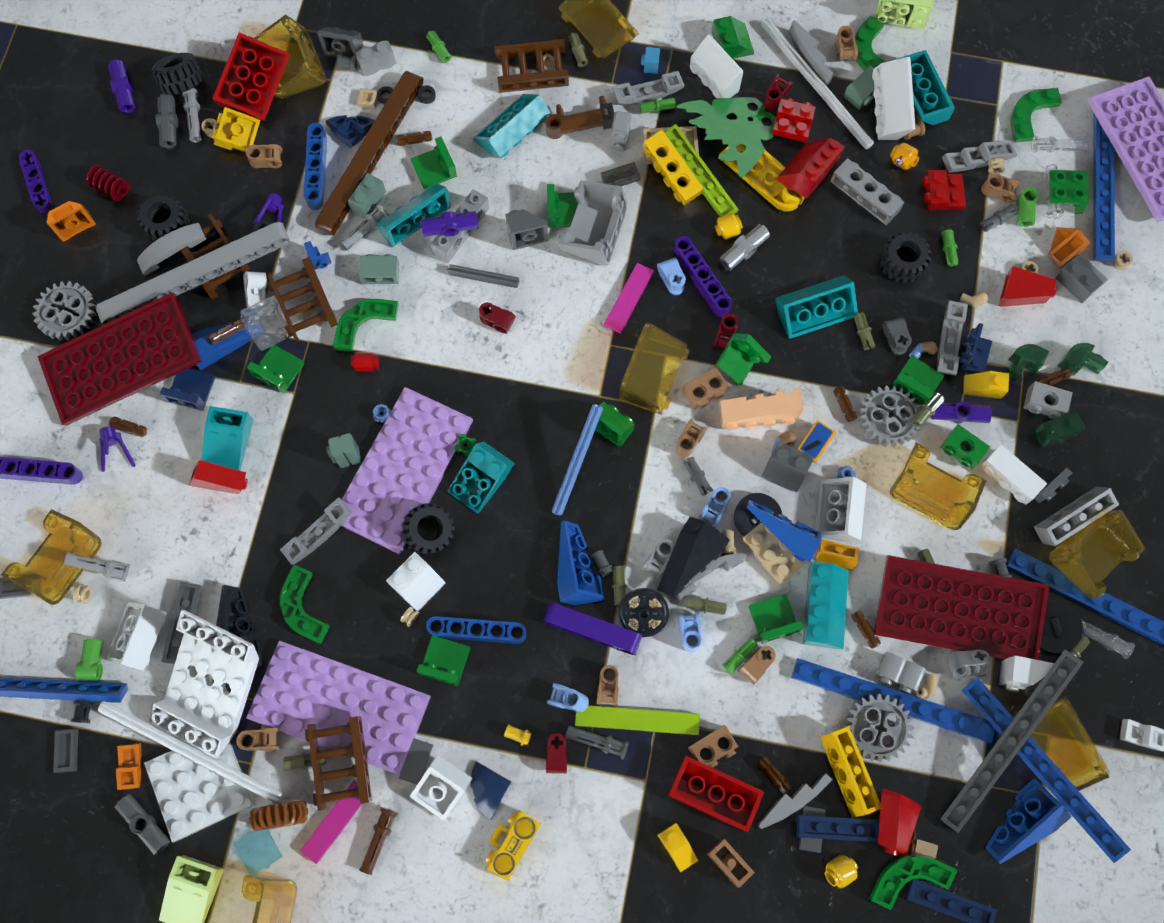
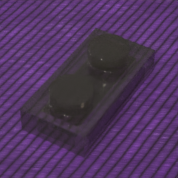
[601,162,641,186]

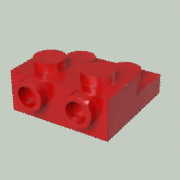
[772,98,815,142]
[922,170,966,210]

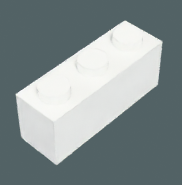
[980,444,1047,505]

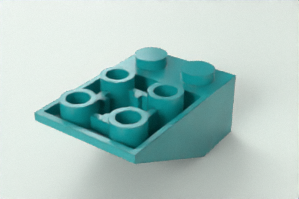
[202,406,254,470]
[447,442,515,514]

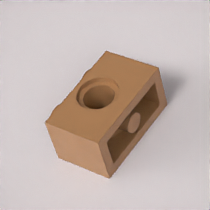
[706,839,755,888]

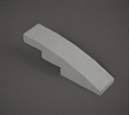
[789,20,834,86]
[942,140,1017,173]
[756,774,832,829]

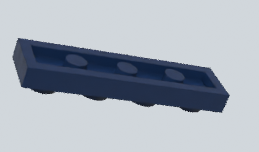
[797,815,880,842]
[906,879,997,923]

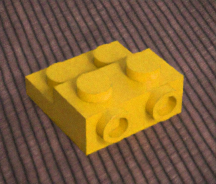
[212,107,260,152]

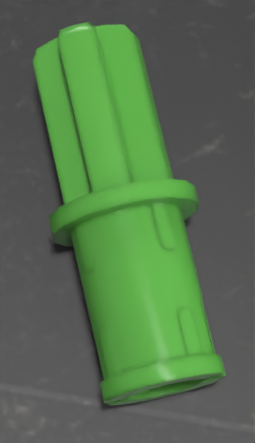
[426,31,451,63]
[640,98,676,114]
[941,229,958,267]
[722,638,758,674]

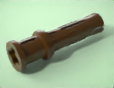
[359,807,399,875]

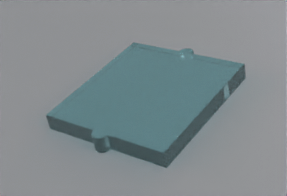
[234,830,283,877]

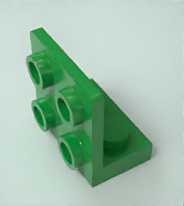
[411,136,457,189]
[1049,170,1089,214]
[547,184,578,228]
[716,333,771,386]
[247,345,305,393]
[891,356,944,405]
[749,594,803,644]
[417,636,470,686]

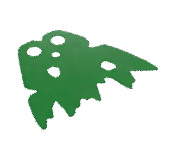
[676,97,776,177]

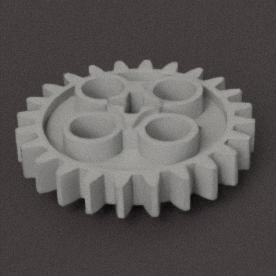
[32,281,97,341]
[858,385,920,447]
[844,693,914,762]

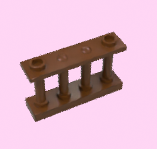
[494,39,569,93]
[181,214,250,299]
[267,257,338,342]
[305,716,372,811]

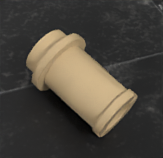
[722,530,736,556]

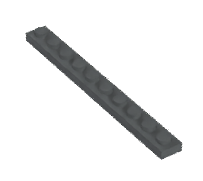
[940,650,1084,833]

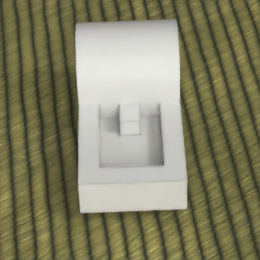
[243,271,267,310]

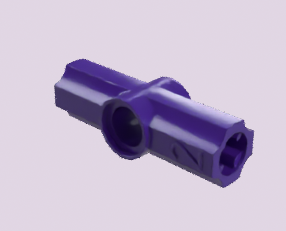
[108,59,136,113]
[421,211,479,237]
[930,401,992,424]

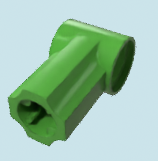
[1016,187,1039,227]
[75,639,104,681]

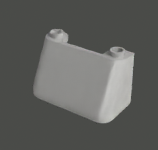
[558,180,627,266]

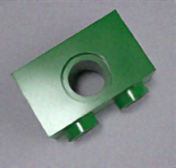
[940,424,991,469]

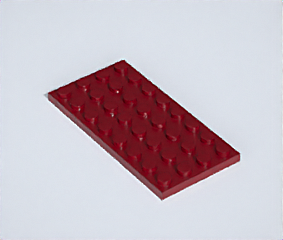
[37,292,202,426]
[874,555,1050,660]

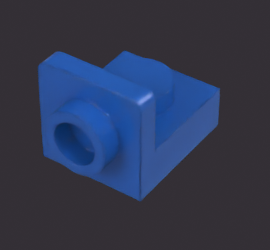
[303,241,332,270]

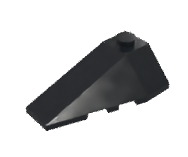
[657,517,730,598]
[216,585,262,668]

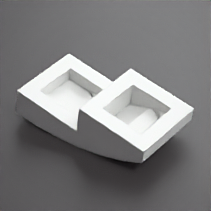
[1120,719,1164,752]

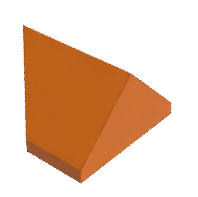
[1048,227,1091,268]

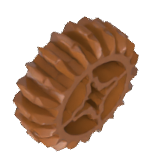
[249,801,308,831]

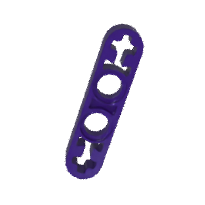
[19,150,52,213]

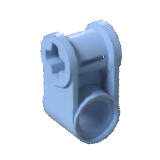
[657,257,686,295]
[699,487,731,526]
[678,612,702,653]
[547,683,589,712]

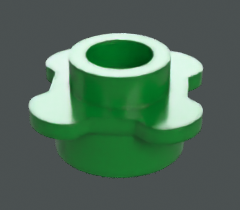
[454,434,477,456]

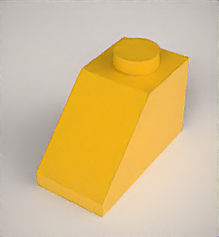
[963,371,1009,399]
[657,823,698,872]

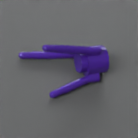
[253,193,284,225]
[99,426,136,472]

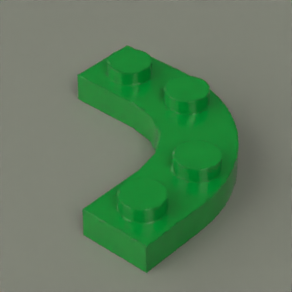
[855,15,886,71]
[1010,88,1062,142]
[333,299,399,351]
[280,564,330,644]
[870,854,957,910]

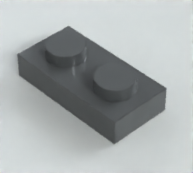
[1034,468,1072,503]

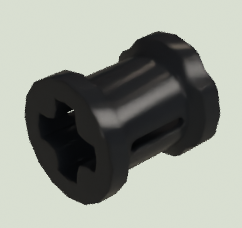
[70,701,93,723]

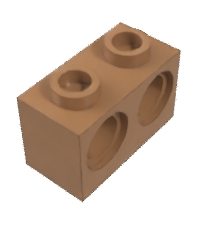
[682,367,728,410]
[688,725,739,768]

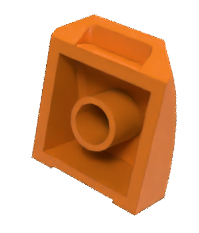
[47,201,96,242]

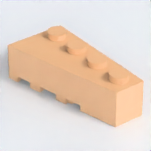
[718,387,803,430]

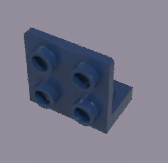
[959,323,992,374]
[160,369,215,411]

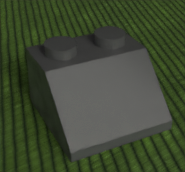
[317,27,363,57]
[505,209,548,250]
[1055,255,1108,303]
[762,441,814,492]

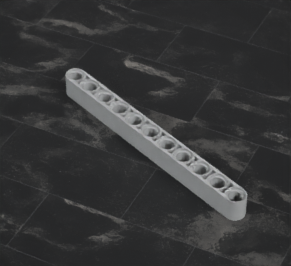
[96,222,290,325]

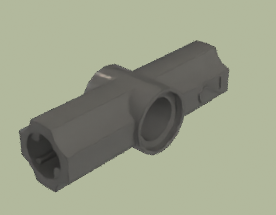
[155,94,178,149]
[115,794,171,855]

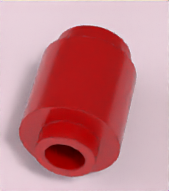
[351,352,379,371]

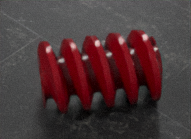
[86,165,130,201]

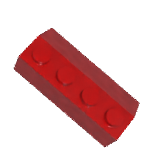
[776,138,845,199]
[668,756,764,832]

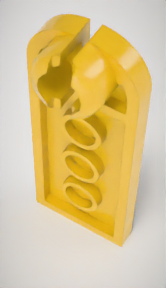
[719,144,805,211]

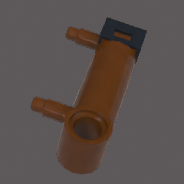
[546,96,614,139]

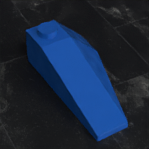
[192,316,266,370]
[747,500,822,562]
[557,521,605,605]
[985,778,1072,864]

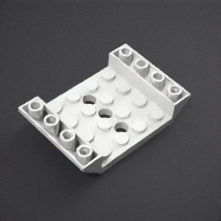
[149,610,259,758]

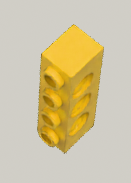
[642,130,704,205]
[820,726,881,818]

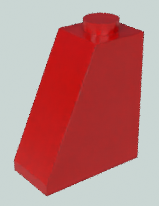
[998,266,1057,307]
[189,460,248,494]
[878,789,921,856]

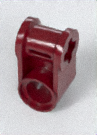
[763,74,793,110]
[479,302,516,334]
[713,313,738,348]
[546,733,567,774]

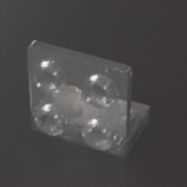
[241,296,292,351]

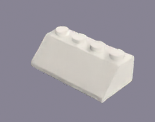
[872,57,915,140]

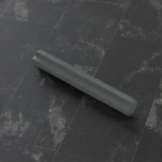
[447,264,520,288]

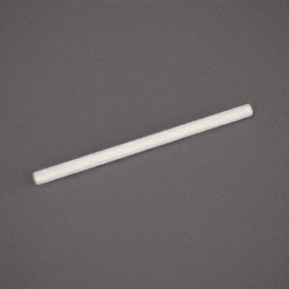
[761,18,874,150]
[98,701,283,804]

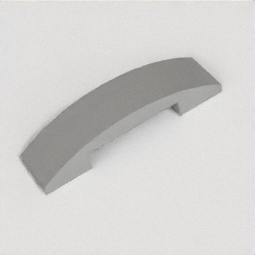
[612,71,684,104]
[137,223,206,276]
[937,300,968,376]
[280,497,352,565]
[676,553,747,602]

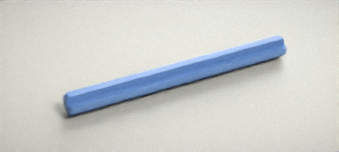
[552,404,603,515]

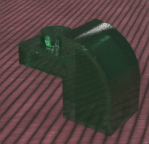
[1057,343,1108,376]
[1008,344,1049,382]

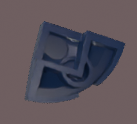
[326,115,375,148]
[470,761,511,820]

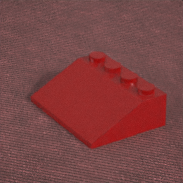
[212,32,290,121]

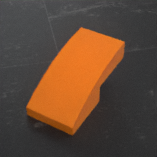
[116,743,142,790]

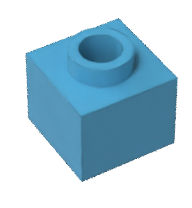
[641,47,660,74]

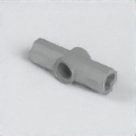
[719,224,770,271]

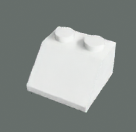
[386,552,446,611]
[999,656,1054,691]
[410,755,472,820]

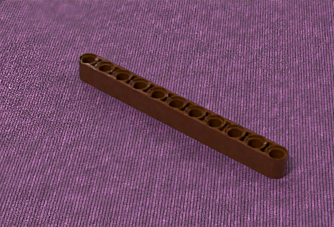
[315,71,424,236]

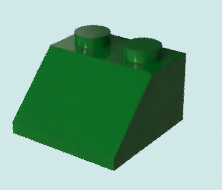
[711,16,754,59]
[595,402,634,447]

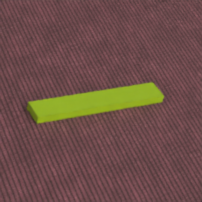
[664,124,739,217]
[575,706,700,735]

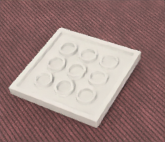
[144,742,254,842]

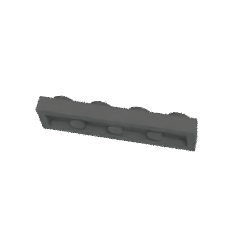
[161,582,202,664]

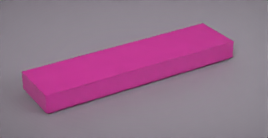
[604,263,654,334]
[300,780,363,864]

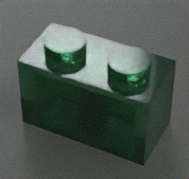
[1034,411,1086,448]

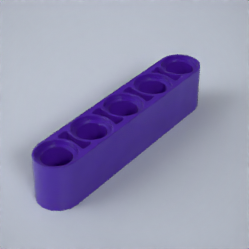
[674,236,732,317]
[0,457,83,485]
[542,603,642,655]

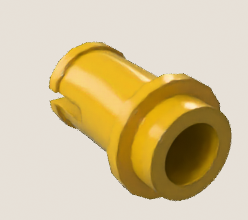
[504,725,532,746]

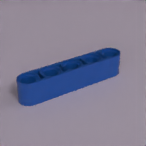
[304,123,327,210]
[426,616,526,644]

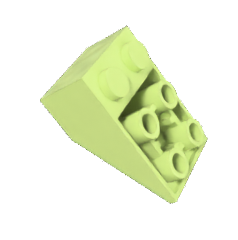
[873,0,934,29]
[159,855,224,923]

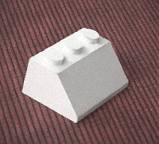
[690,34,743,99]
[815,477,866,541]
[105,602,166,671]

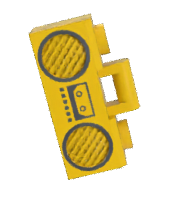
[485,810,542,881]

